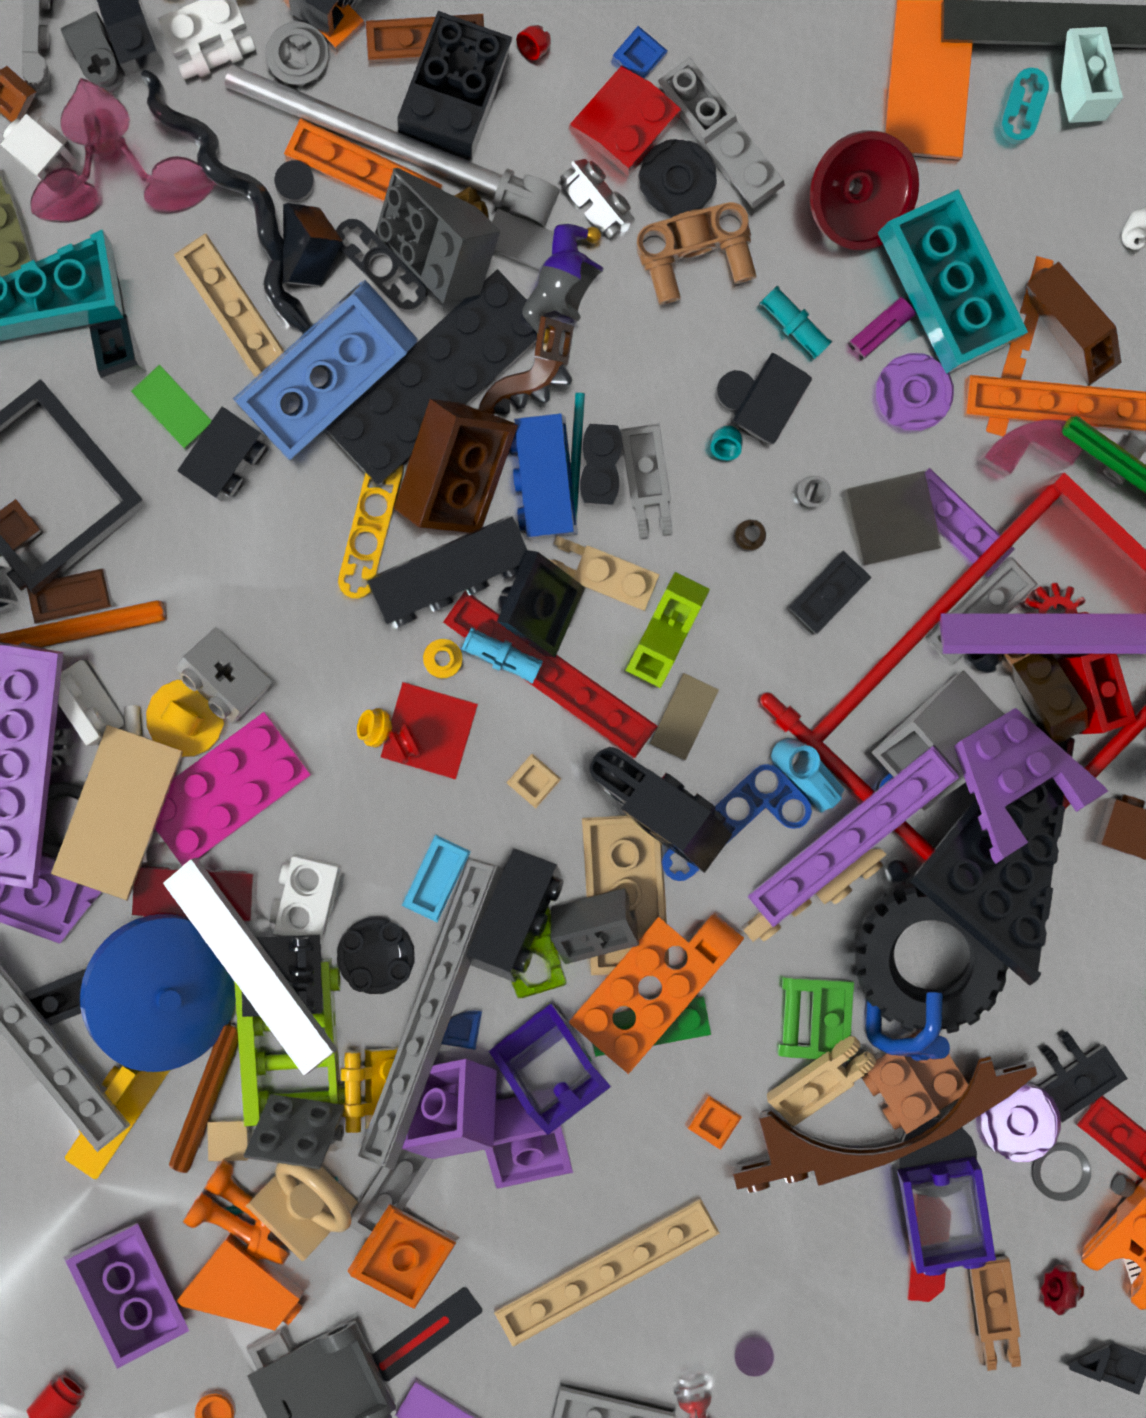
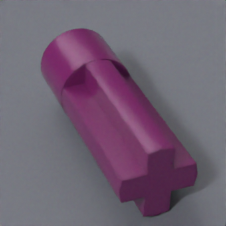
[850,297,916,358]

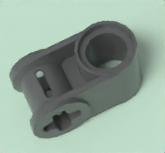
[61,11,125,93]

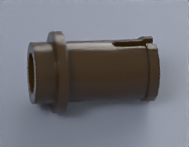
[735,519,766,551]

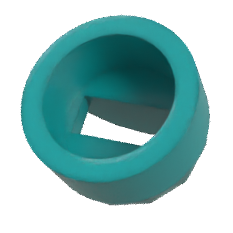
[710,425,743,461]

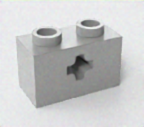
[176,627,272,724]

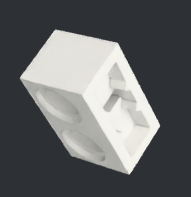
[269,854,342,944]

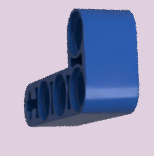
[662,764,812,881]

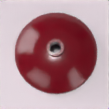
[810,130,919,250]

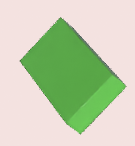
[131,364,212,449]

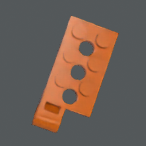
[569,912,744,1074]

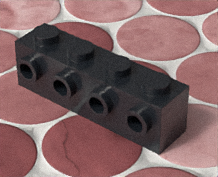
[365,516,527,628]

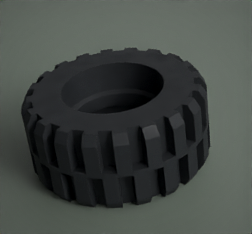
[855,882,1009,1034]

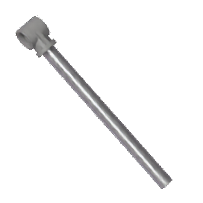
[224,64,560,227]

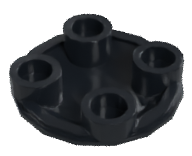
[337,917,415,994]

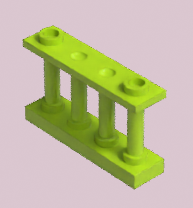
[234,958,345,1126]

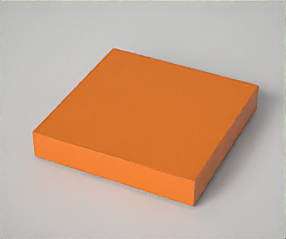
[347,1204,456,1309]

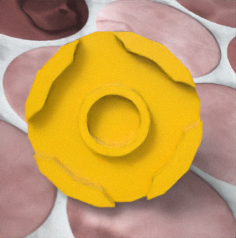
[146,680,226,757]

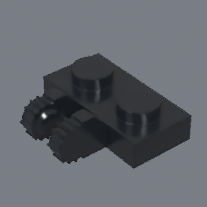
[1040,1031,1128,1123]

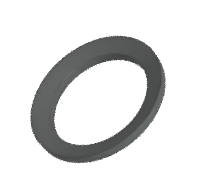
[1033,1143,1091,1201]

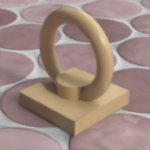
[246,1163,358,1261]

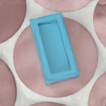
[402,834,471,922]

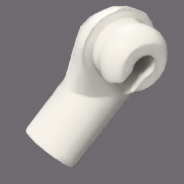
[1121,208,1146,250]

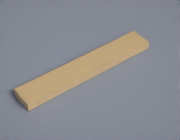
[494,1197,720,1347]

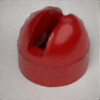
[516,25,551,60]

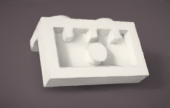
[58,660,125,746]

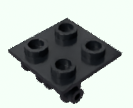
[242,934,322,1017]

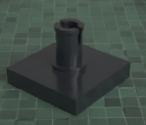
[497,550,585,658]

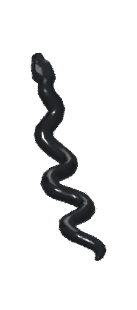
[141,70,312,334]

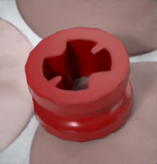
[388,724,422,764]

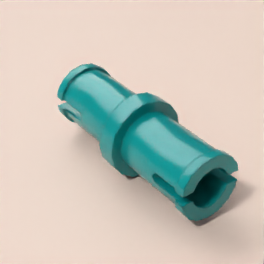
[760,285,832,359]

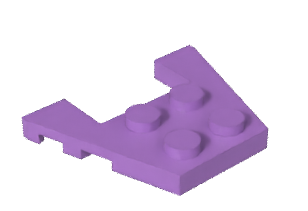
[954,708,1108,864]
[0,854,102,944]

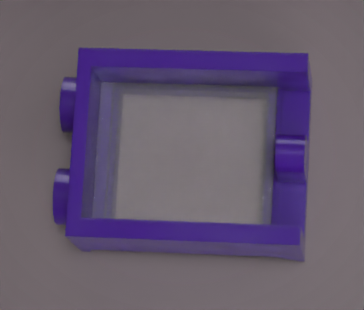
[489,1004,611,1135]
[897,1156,996,1276]

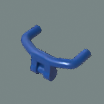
[866,992,950,1061]

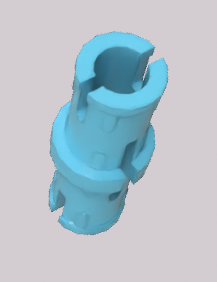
[461,627,543,684]

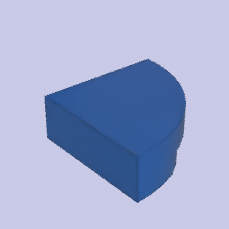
[441,1009,482,1050]

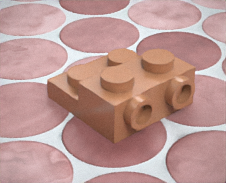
[861,1028,968,1134]

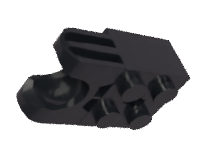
[590,747,733,873]

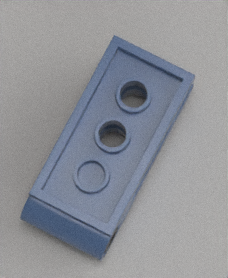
[232,280,418,460]

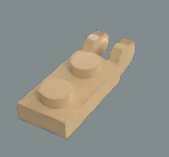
[549,536,660,611]
[767,1035,876,1126]

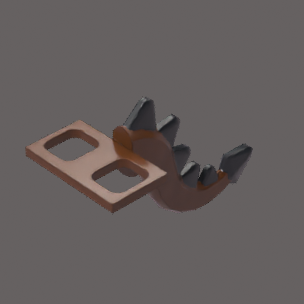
[478,316,574,415]

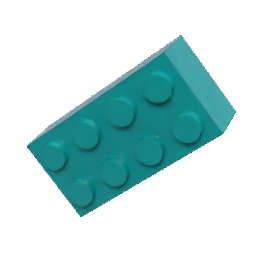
[877,189,1028,374]

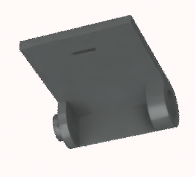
[247,1321,396,1418]

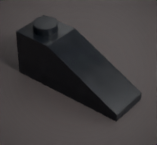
[97,0,164,76]

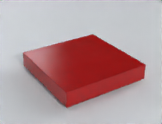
[381,682,478,779]

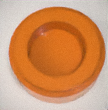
[195,1390,236,1418]

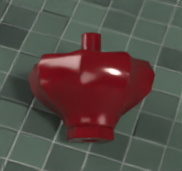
[1040,1264,1084,1316]

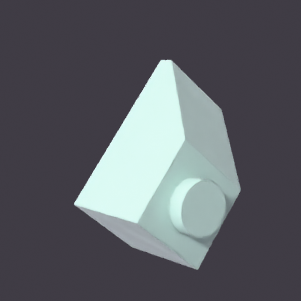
[1061,27,1123,123]

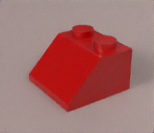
[569,66,681,177]

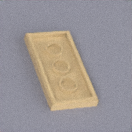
[51,725,183,901]
[582,815,669,975]

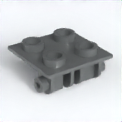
[244,1094,344,1169]

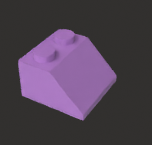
[485,1089,573,1189]

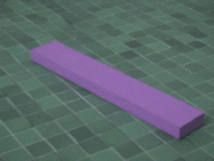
[940,614,1146,654]
[748,745,959,927]

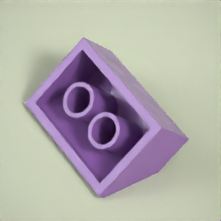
[63,1223,189,1369]

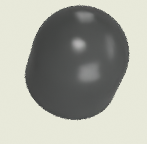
[1112,1175,1136,1197]

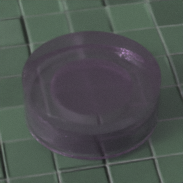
[734,1334,774,1377]

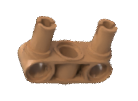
[636,202,757,305]

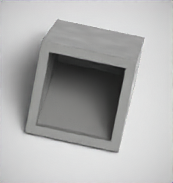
[871,670,1004,811]

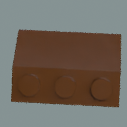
[394,399,518,533]

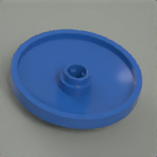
[80,914,236,1072]

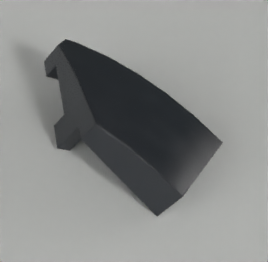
[1069,1342,1146,1395]

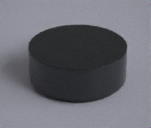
[274,160,315,202]
[717,370,755,411]

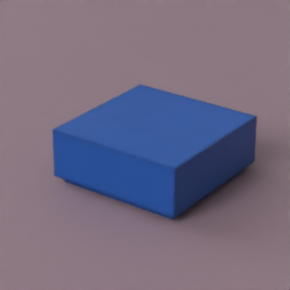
[612,26,668,79]

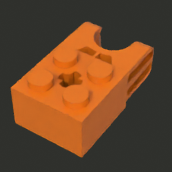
[1081,1178,1146,1310]

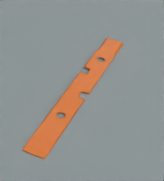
[986,256,1054,436]

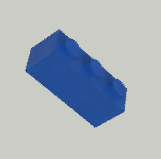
[511,413,578,539]

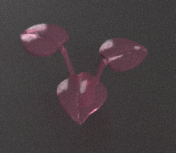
[30,78,214,222]

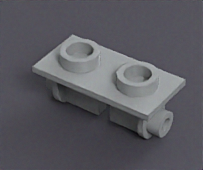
[560,159,635,239]

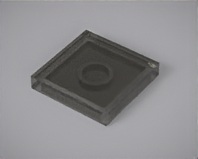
[847,470,942,565]

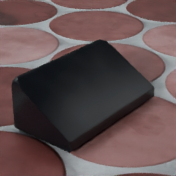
[732,353,812,444]

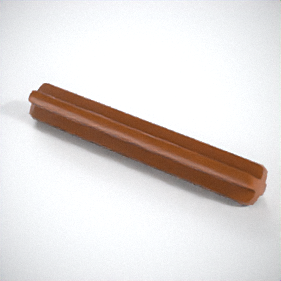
[169,1023,238,1173]

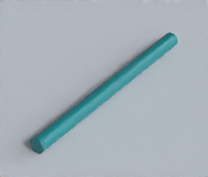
[571,393,585,520]

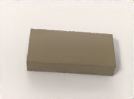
[650,673,719,761]

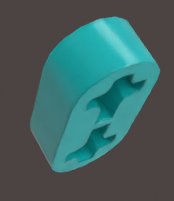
[999,67,1049,144]

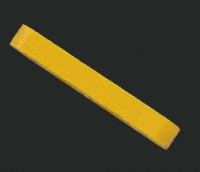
[338,464,404,599]

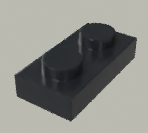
[788,550,872,635]

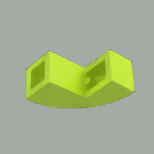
[625,572,710,688]

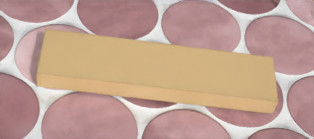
[173,233,285,377]

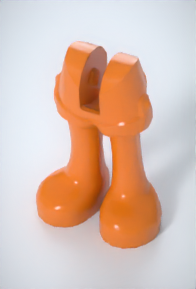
[183,1159,290,1265]

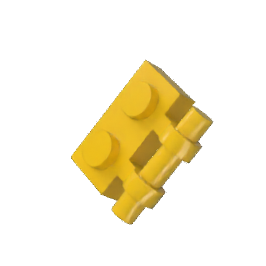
[341,1047,398,1133]

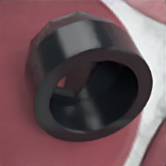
[968,654,1003,673]

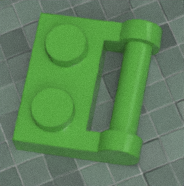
[778,976,854,1061]

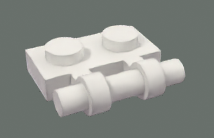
[158,0,256,80]

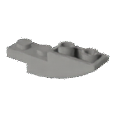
[658,57,785,208]

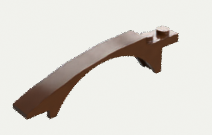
[733,1055,1037,1193]

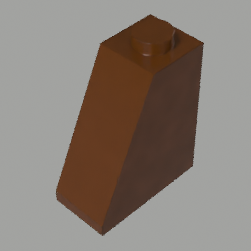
[1026,262,1122,385]

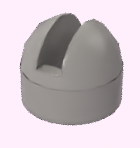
[797,476,831,507]

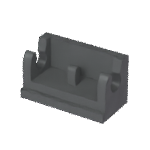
[551,888,639,964]

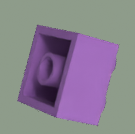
[402,1059,497,1159]

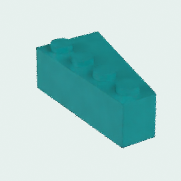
[0,229,124,341]

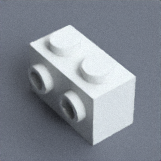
[0,114,77,190]

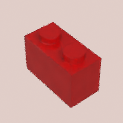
[1058,654,1137,734]

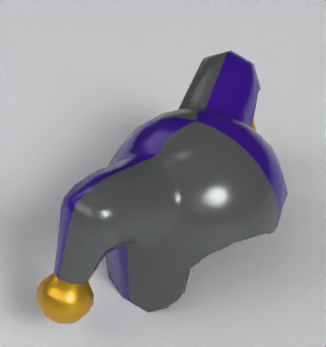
[522,224,604,344]

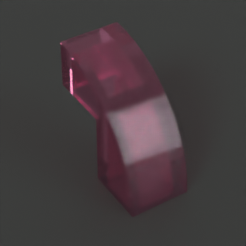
[979,420,1082,477]

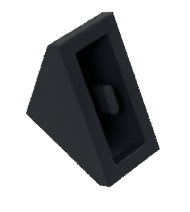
[283,203,343,287]
[89,314,147,385]

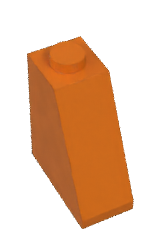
[176,1233,304,1330]

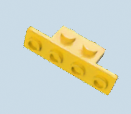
[65,1066,170,1179]

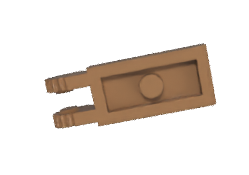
[970,1256,1021,1371]

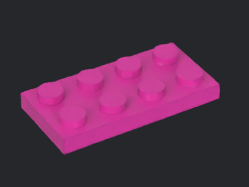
[155,712,312,866]

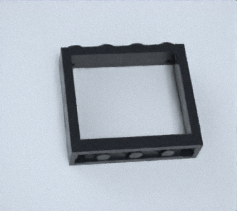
[0,379,144,595]

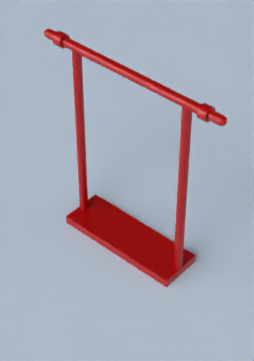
[760,472,1146,860]

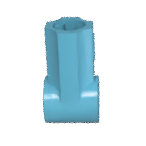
[771,738,845,813]

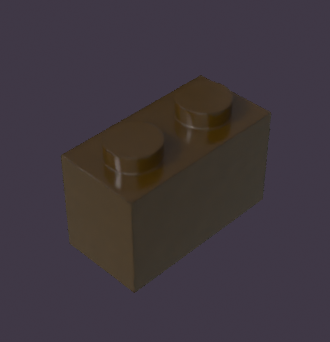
[1012,654,1089,744]

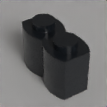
[580,424,622,508]

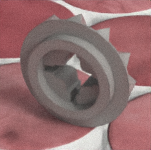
[266,22,329,86]

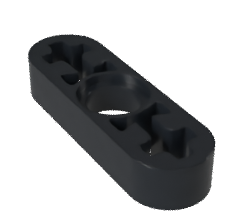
[336,219,427,312]

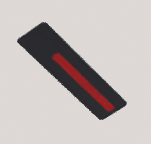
[372,1287,482,1382]

